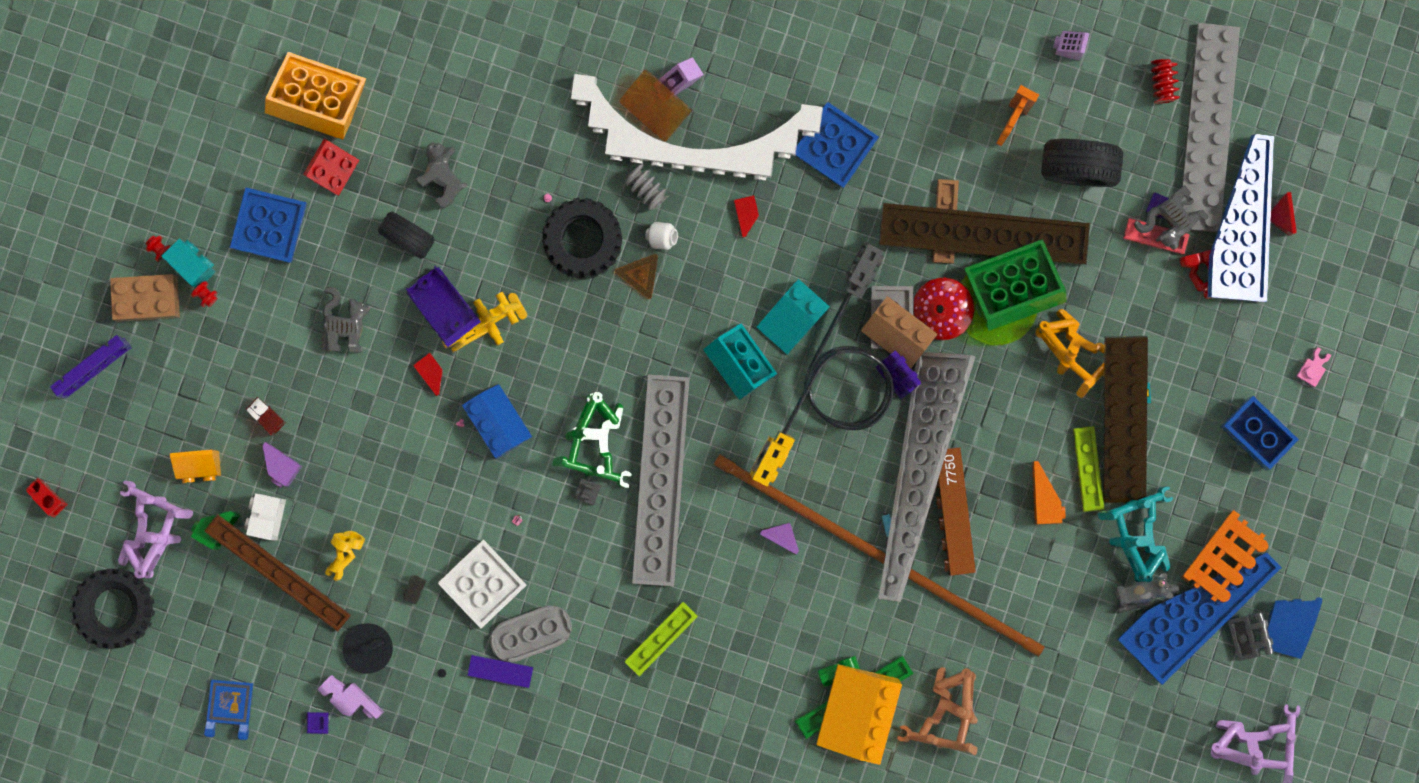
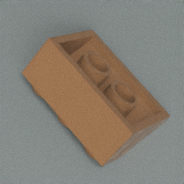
[861,296,937,369]

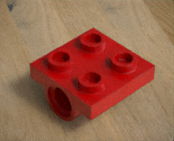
[303,139,359,196]

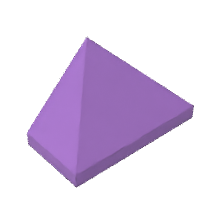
[760,523,799,555]

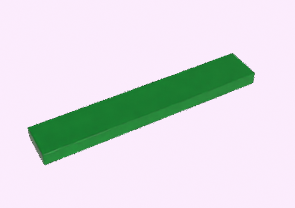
[795,656,913,739]

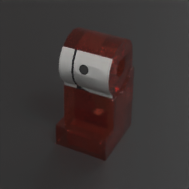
[246,397,287,436]

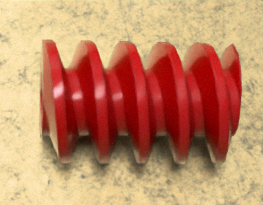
[1151,59,1180,104]

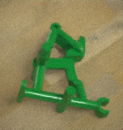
[552,392,631,488]

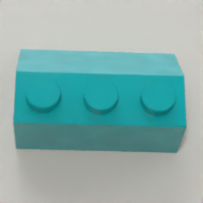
[703,323,777,400]

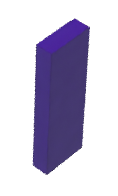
[467,655,534,688]

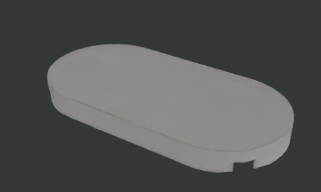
[490,605,572,662]

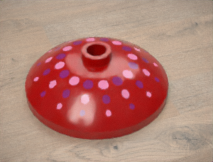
[913,278,975,340]

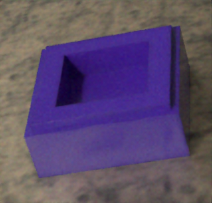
[307,712,329,734]

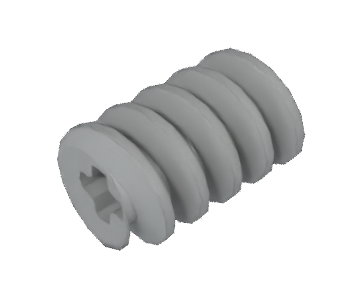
[626,164,669,211]

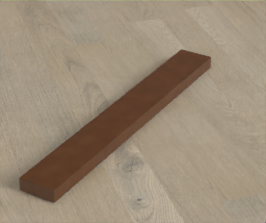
[204,514,351,632]

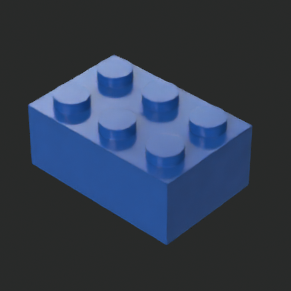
[1220,396,1299,471]

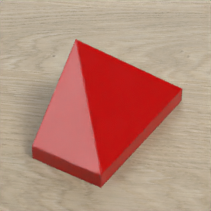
[1270,192,1297,236]

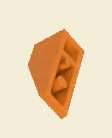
[1032,461,1066,524]

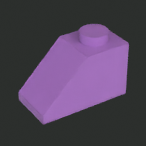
[263,442,302,488]

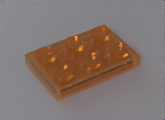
[619,69,692,142]

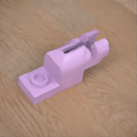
[317,675,384,719]

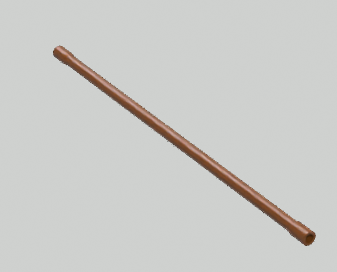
[713,454,1045,657]

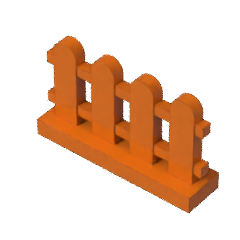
[996,85,1039,146]
[1181,510,1268,602]

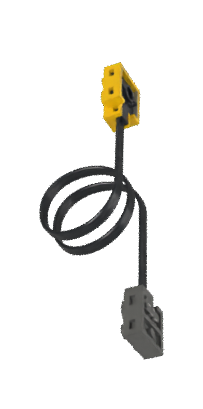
[749,241,894,487]

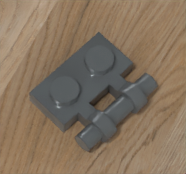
[1228,612,1274,661]

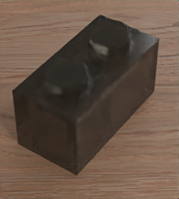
[403,575,427,604]

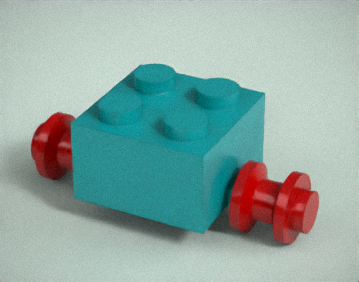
[145,235,218,307]

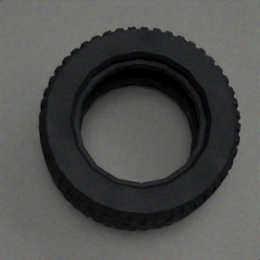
[1041,139,1124,187]

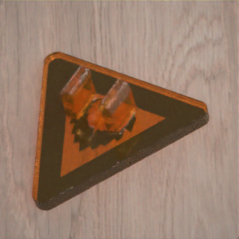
[615,254,658,299]

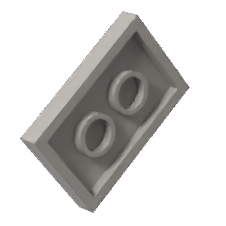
[871,286,913,349]

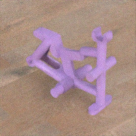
[118,481,193,578]
[1211,704,1300,783]

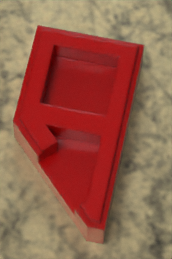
[734,195,759,238]
[413,353,443,396]

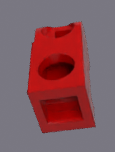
[26,477,68,518]

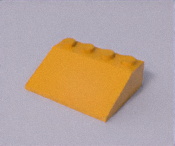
[265,52,366,140]
[816,664,902,765]

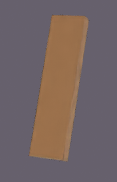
[932,179,959,264]

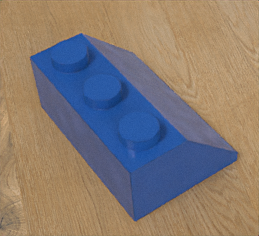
[462,384,532,459]

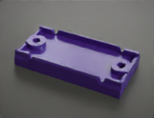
[406,266,481,347]
[50,335,132,399]

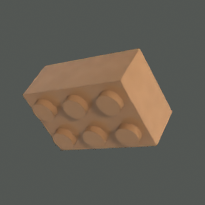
[110,274,180,322]

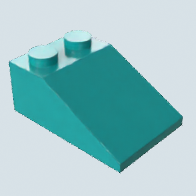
[756,279,830,355]

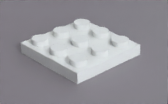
[438,540,527,629]

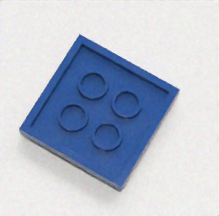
[795,102,879,189]
[230,187,307,263]

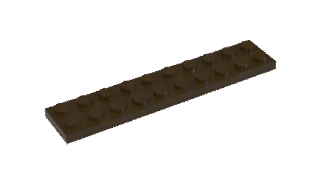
[879,203,1090,265]

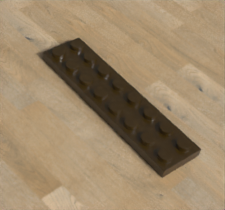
[1103,336,1148,503]

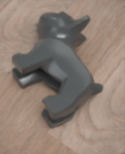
[416,142,467,209]

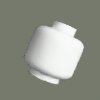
[645,222,678,250]

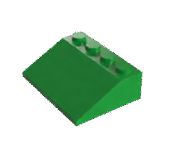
[964,239,1067,331]

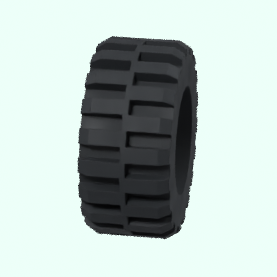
[542,198,622,279]

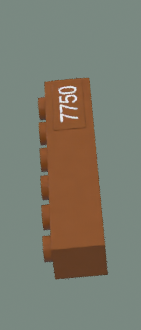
[936,447,976,576]

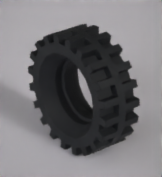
[70,569,155,649]

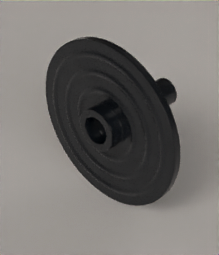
[342,623,393,674]

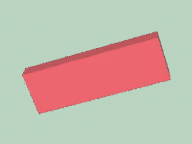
[1123,218,1190,255]

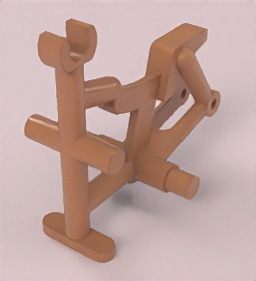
[897,667,978,755]

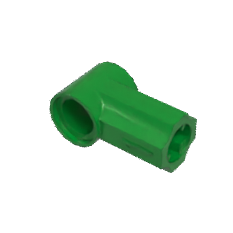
[818,656,861,688]

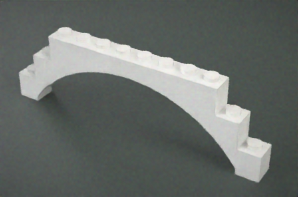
[571,74,823,181]

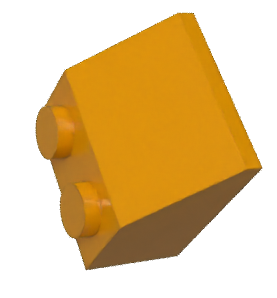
[170,450,221,483]

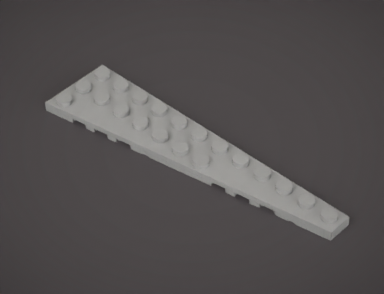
[879,352,975,602]

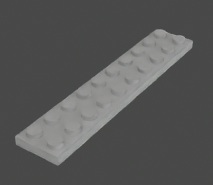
[1182,23,1240,233]
[632,374,690,586]

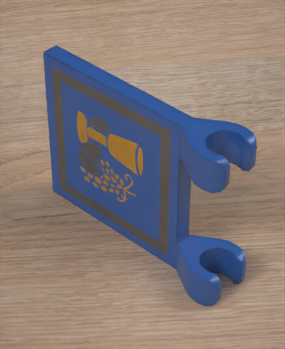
[204,680,253,740]

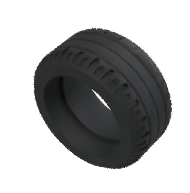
[378,211,435,259]

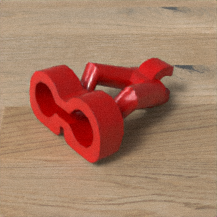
[1179,250,1211,299]

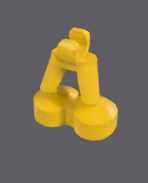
[325,531,365,581]

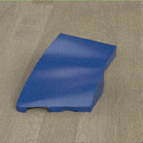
[1262,597,1322,659]

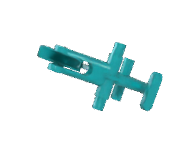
[1098,486,1173,582]

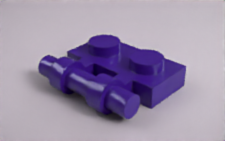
[875,350,921,400]

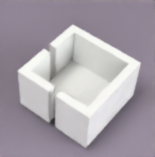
[244,493,286,540]

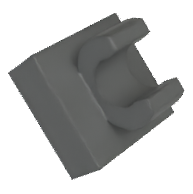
[574,478,601,505]

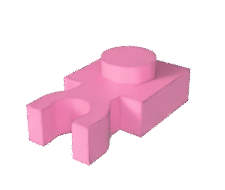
[1296,347,1331,387]

